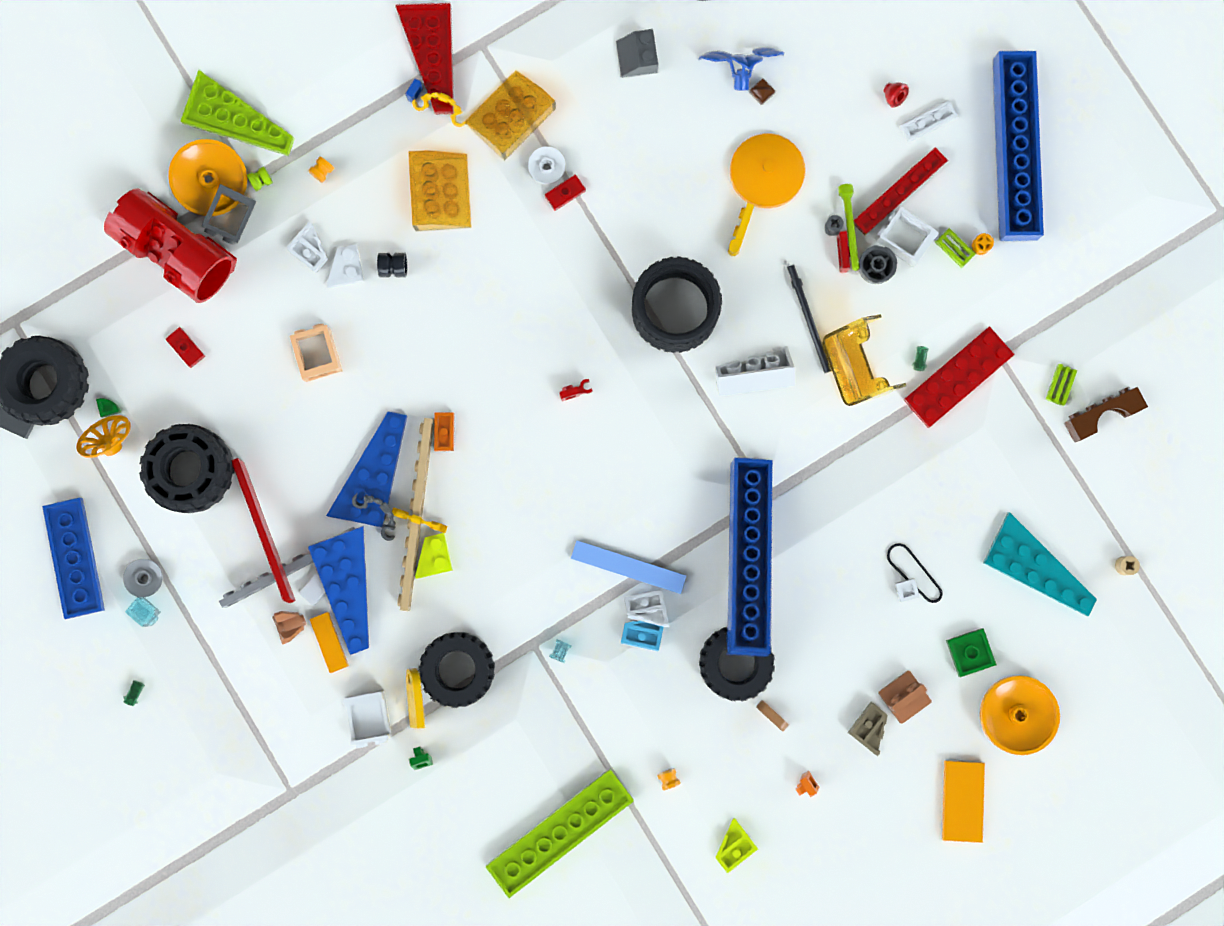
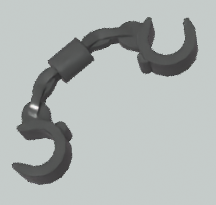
[352,493,396,541]

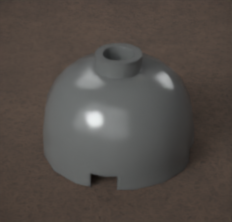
[858,245,897,284]

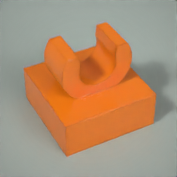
[795,771,820,797]

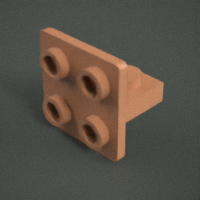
[878,671,932,724]

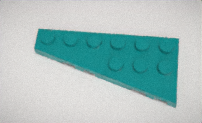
[983,512,1097,617]

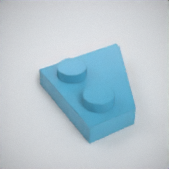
[621,621,664,651]

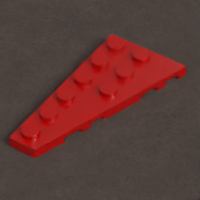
[395,3,454,114]

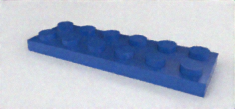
[42,497,105,620]

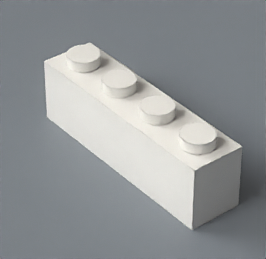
[715,346,795,396]

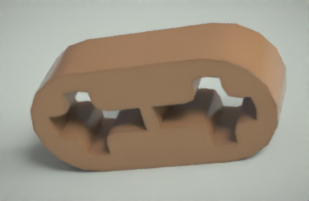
[756,700,789,732]

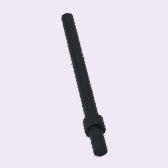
[787,265,831,374]

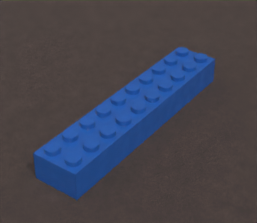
[993,51,1044,241]
[727,457,773,656]

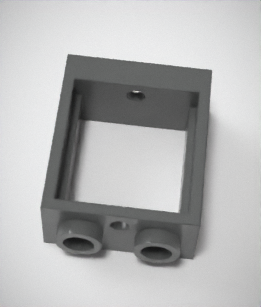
[202,184,257,245]

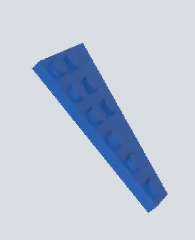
[326,412,408,527]
[308,526,369,655]

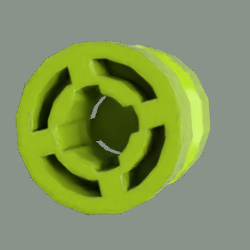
[247,166,273,192]

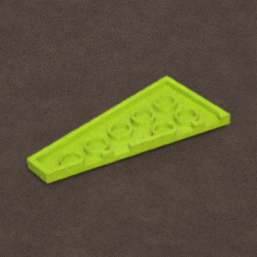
[180,69,295,156]

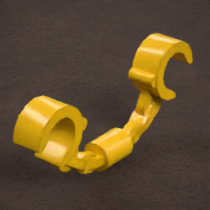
[412,92,467,127]
[392,507,448,533]

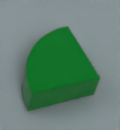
[96,398,121,418]

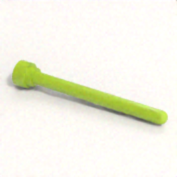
[838,184,859,271]

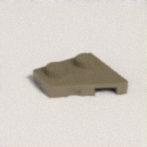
[847,702,888,756]

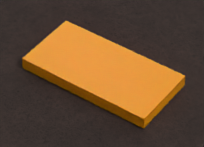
[942,760,985,843]

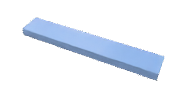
[571,540,686,594]

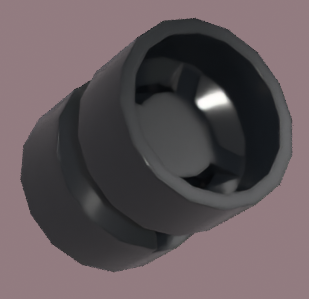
[377,253,407,278]

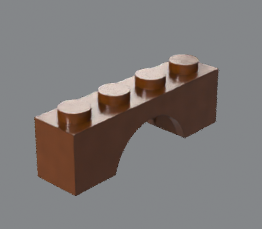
[1064,386,1148,443]

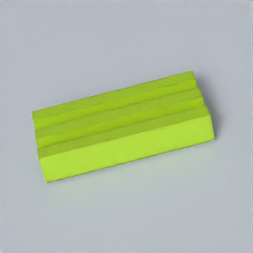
[935,228,976,268]
[1045,364,1078,406]

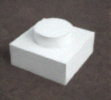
[895,578,920,603]

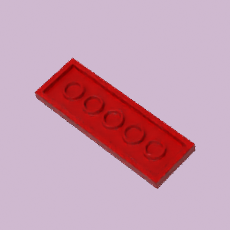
[903,326,1015,428]

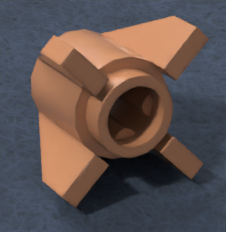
[272,611,306,645]

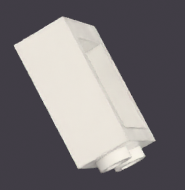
[877,207,939,267]

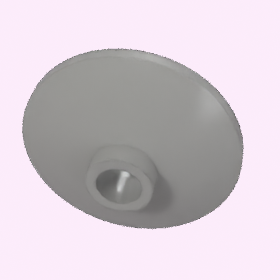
[123,559,163,598]

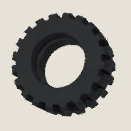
[699,627,775,701]
[418,632,495,708]

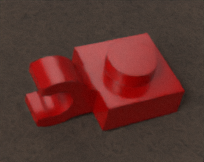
[559,379,593,402]

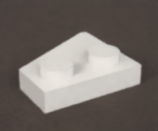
[286,221,328,273]
[624,590,670,627]

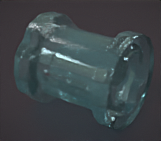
[549,639,572,664]

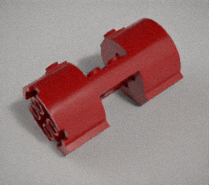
[104,188,237,303]

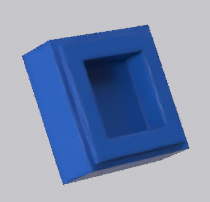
[405,78,423,103]

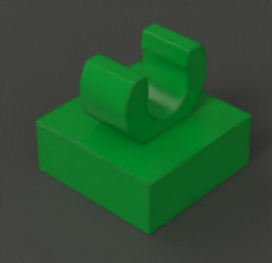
[409,746,433,770]

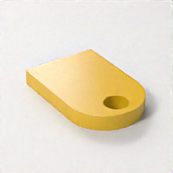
[406,668,425,729]

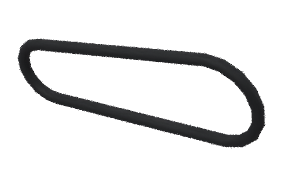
[887,543,943,603]

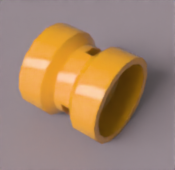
[308,156,334,183]

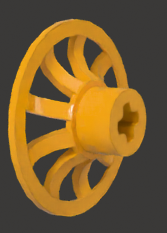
[76,415,131,458]

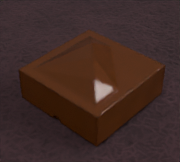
[749,78,776,106]

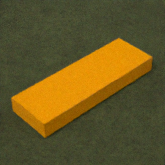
[310,612,349,673]

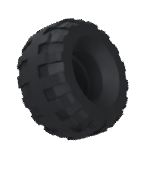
[0,335,89,426]
[139,424,234,513]

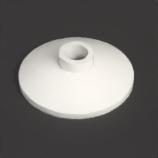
[528,147,566,184]

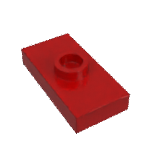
[544,174,586,211]
[836,231,850,273]
[165,327,205,368]

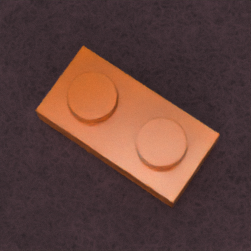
[434,412,454,451]

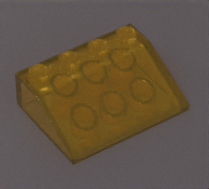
[466,70,556,161]
[408,150,472,232]

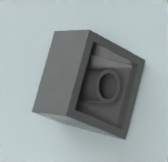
[616,29,659,78]

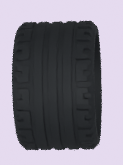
[631,256,722,353]

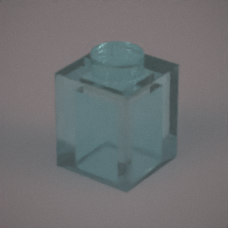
[125,597,161,627]

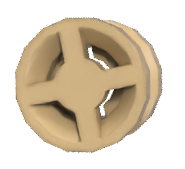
[1115,556,1140,575]

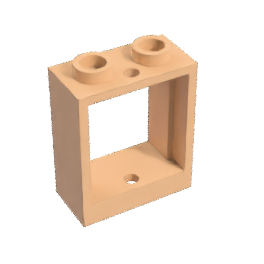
[290,324,342,382]

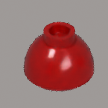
[883,82,909,108]

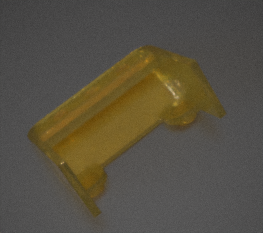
[822,314,907,406]

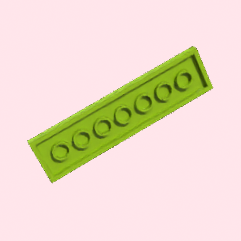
[485,768,634,899]

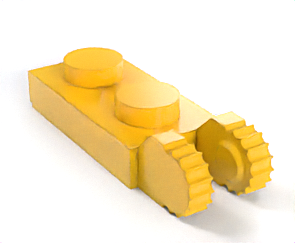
[728,203,754,257]

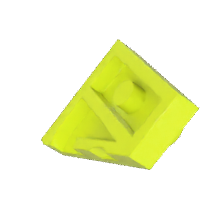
[415,533,453,579]
[715,818,758,874]

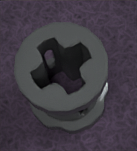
[824,215,844,236]

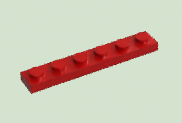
[854,147,948,236]

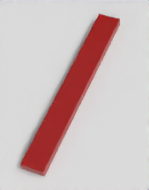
[232,458,296,604]

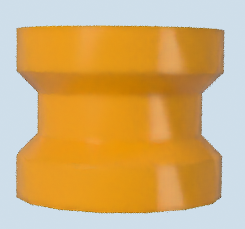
[971,233,994,255]
[657,768,681,790]

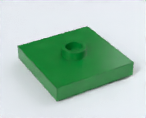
[946,628,997,678]

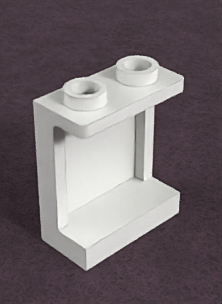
[342,690,392,748]

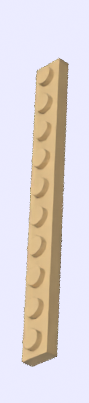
[397,418,434,611]

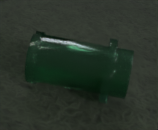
[912,346,929,371]
[123,680,145,707]

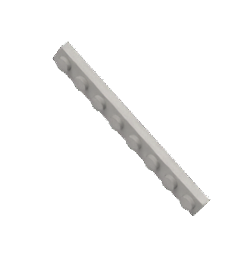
[218,527,355,608]

